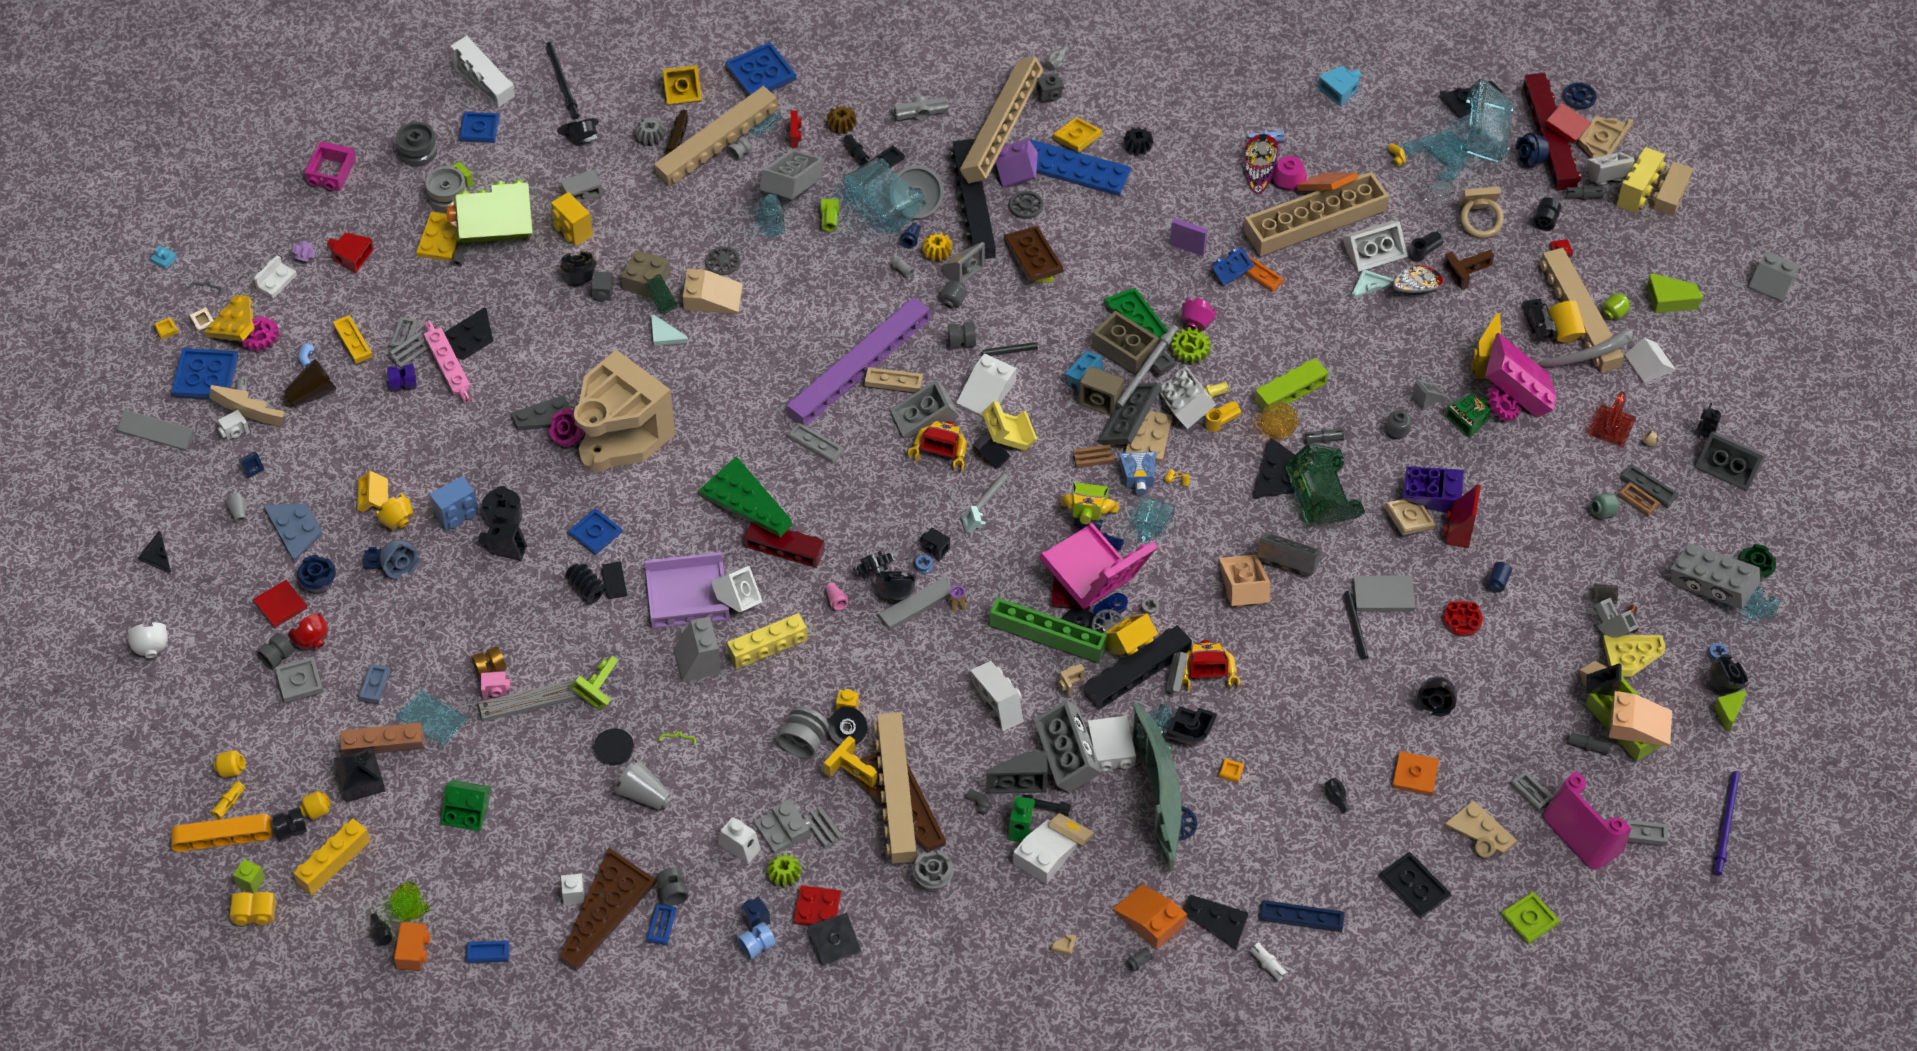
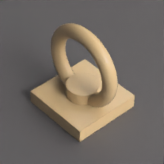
[1458,186,1504,238]

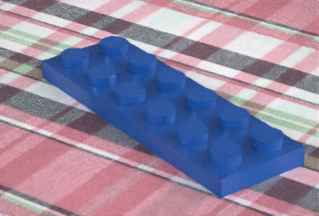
[1030,139,1131,196]

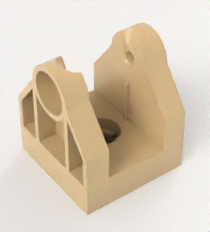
[574,350,675,472]

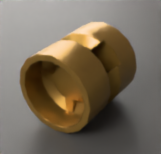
[471,646,506,679]

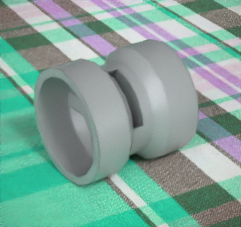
[727,137,752,161]

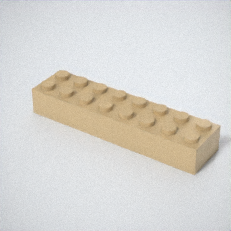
[1243,172,1389,256]

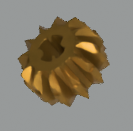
[827,105,857,134]

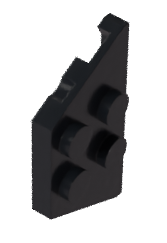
[429,307,493,360]
[1253,438,1303,499]

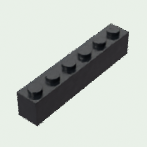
[1084,625,1192,710]

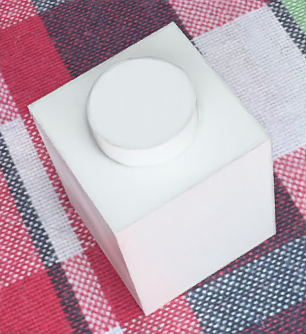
[561,874,585,905]

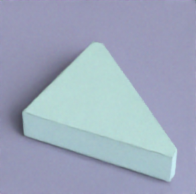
[1352,269,1395,297]
[651,315,688,346]

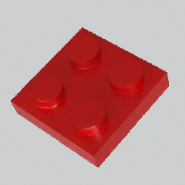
[794,885,841,926]

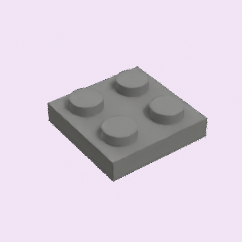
[275,657,323,703]

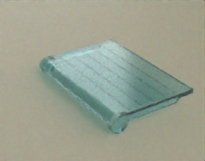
[396,690,469,747]

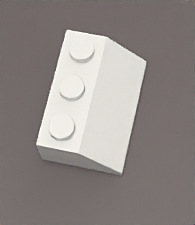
[1343,221,1408,272]

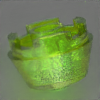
[390,881,430,921]

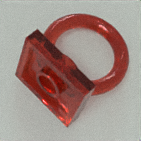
[1588,391,1637,448]

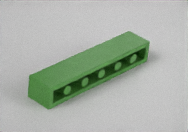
[990,597,1107,663]

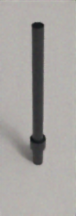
[546,42,580,119]

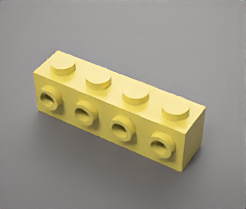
[727,613,808,669]

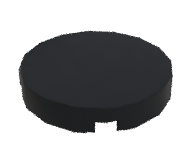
[594,728,634,766]

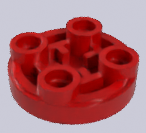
[1443,601,1483,637]

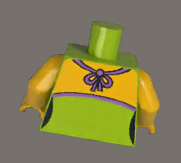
[1060,482,1120,524]

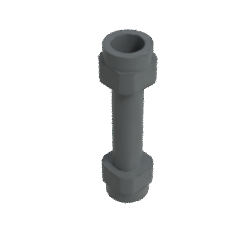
[451,243,466,267]

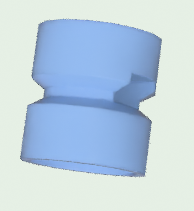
[737,922,776,960]

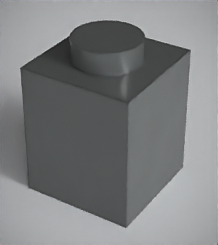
[591,272,614,301]

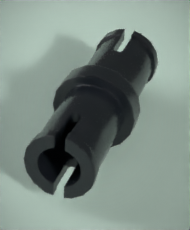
[843,134,870,165]

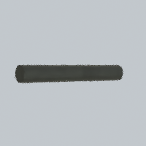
[982,342,1038,356]

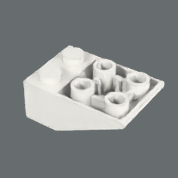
[1159,366,1216,429]

